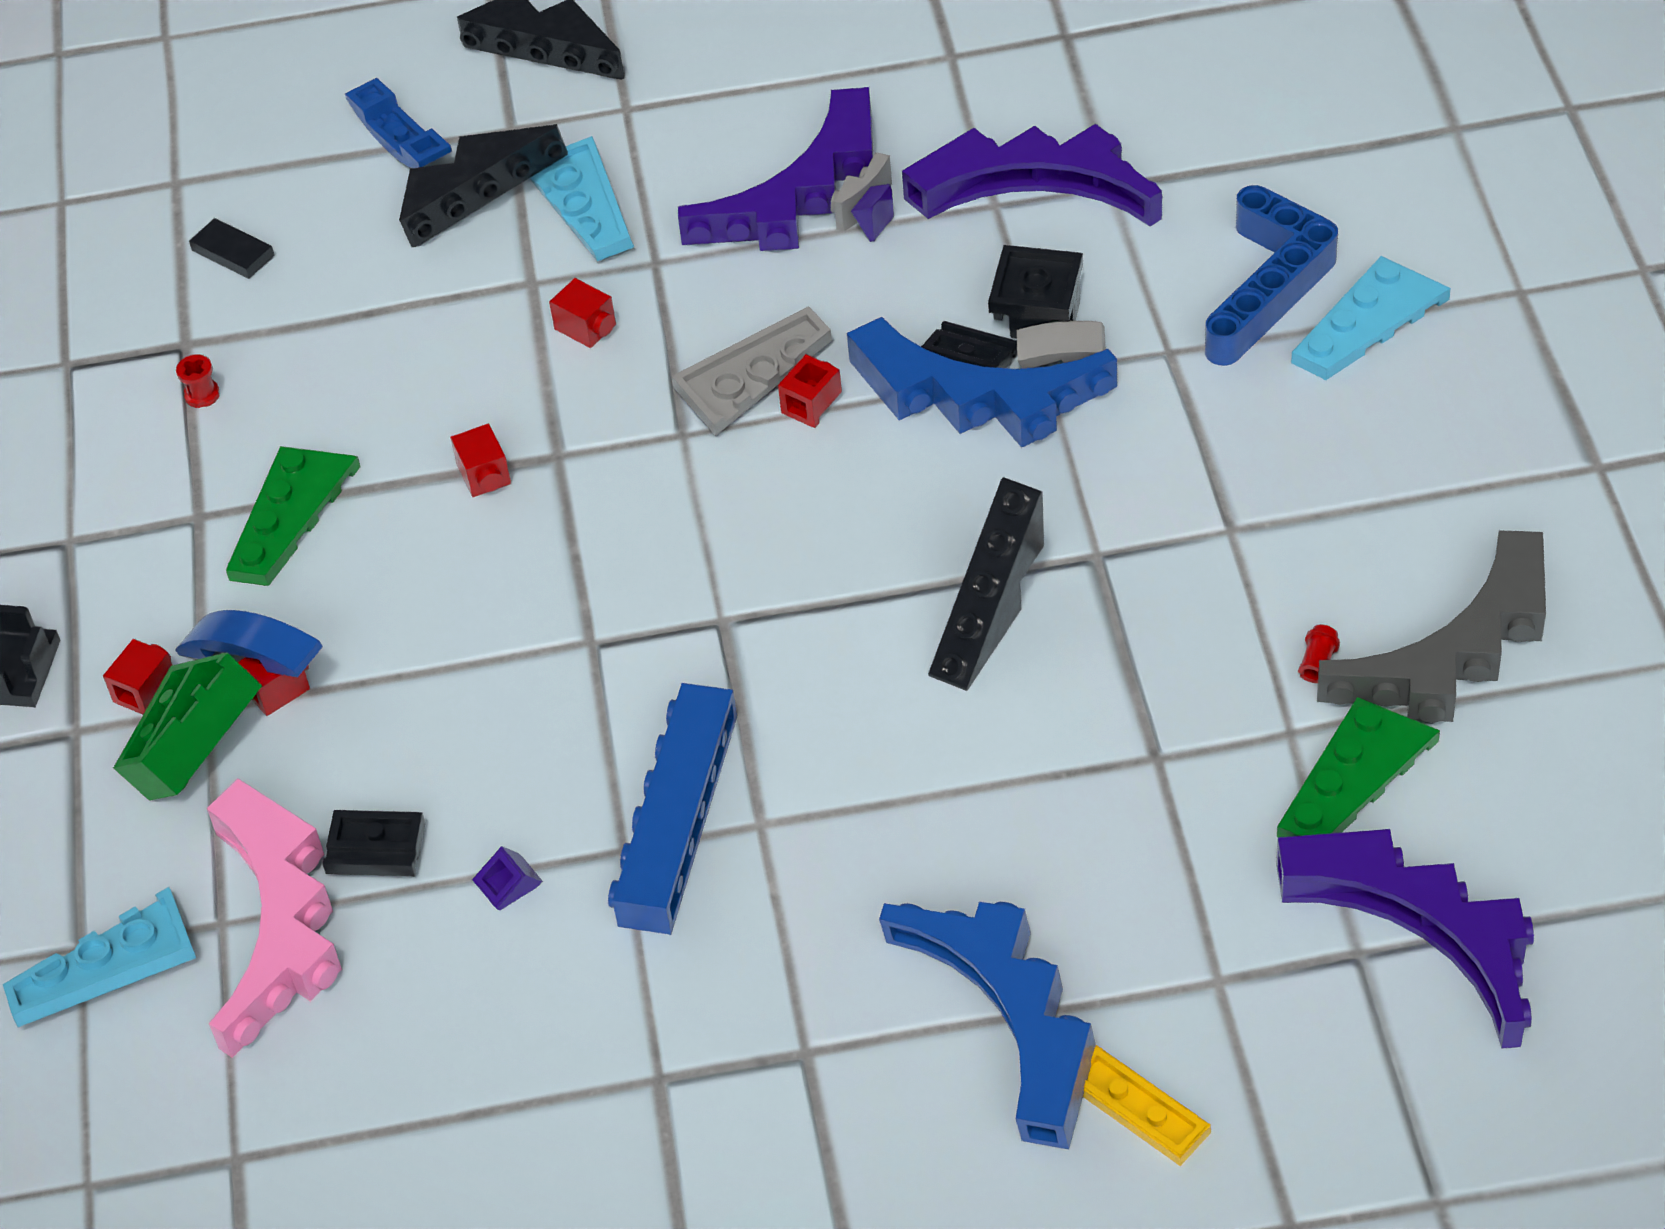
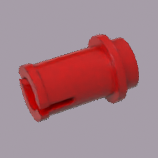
[1298,624,1340,683]

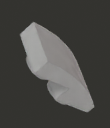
[831,152,892,231]
[1017,321,1106,368]

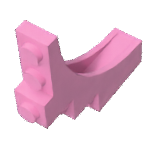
[207,779,342,1058]

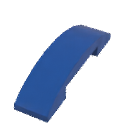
[345,78,452,168]
[175,610,323,677]

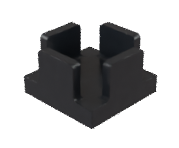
[988,245,1083,339]
[0,605,61,708]

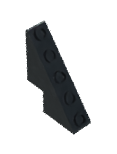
[457,0,624,80]
[399,124,568,248]
[928,477,1044,691]

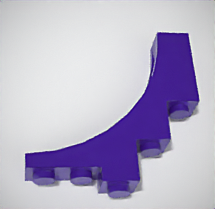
[678,87,873,251]
[902,124,1163,226]
[1276,829,1534,1049]

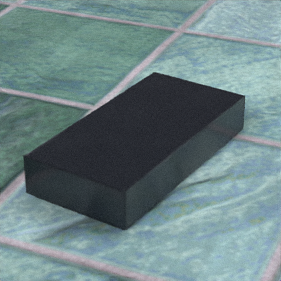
[189,218,275,279]

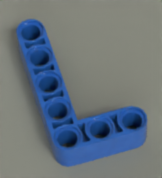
[1205,185,1338,366]

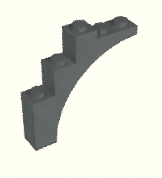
[1317,530,1546,723]

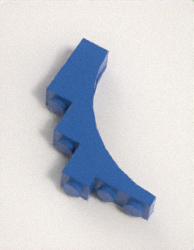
[847,317,1117,448]
[879,901,1096,1149]

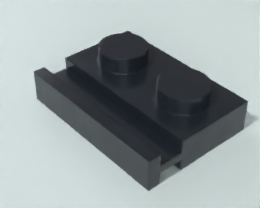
[921,321,1017,368]
[322,810,425,877]

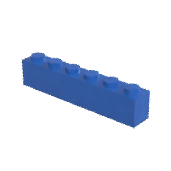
[608,683,737,935]

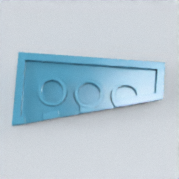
[529,136,634,261]
[1291,256,1451,380]
[3,887,196,1027]

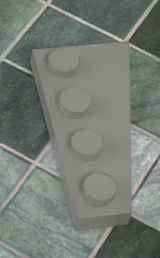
[671,306,832,436]

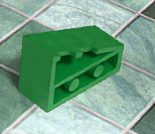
[113,652,262,801]

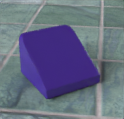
[851,184,894,242]
[472,846,543,910]

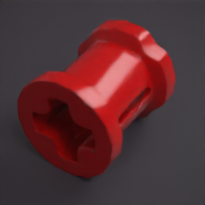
[176,354,220,408]

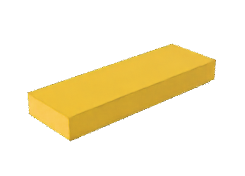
[1083,1045,1211,1166]

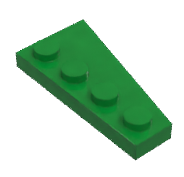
[226,446,361,586]
[1277,697,1440,837]

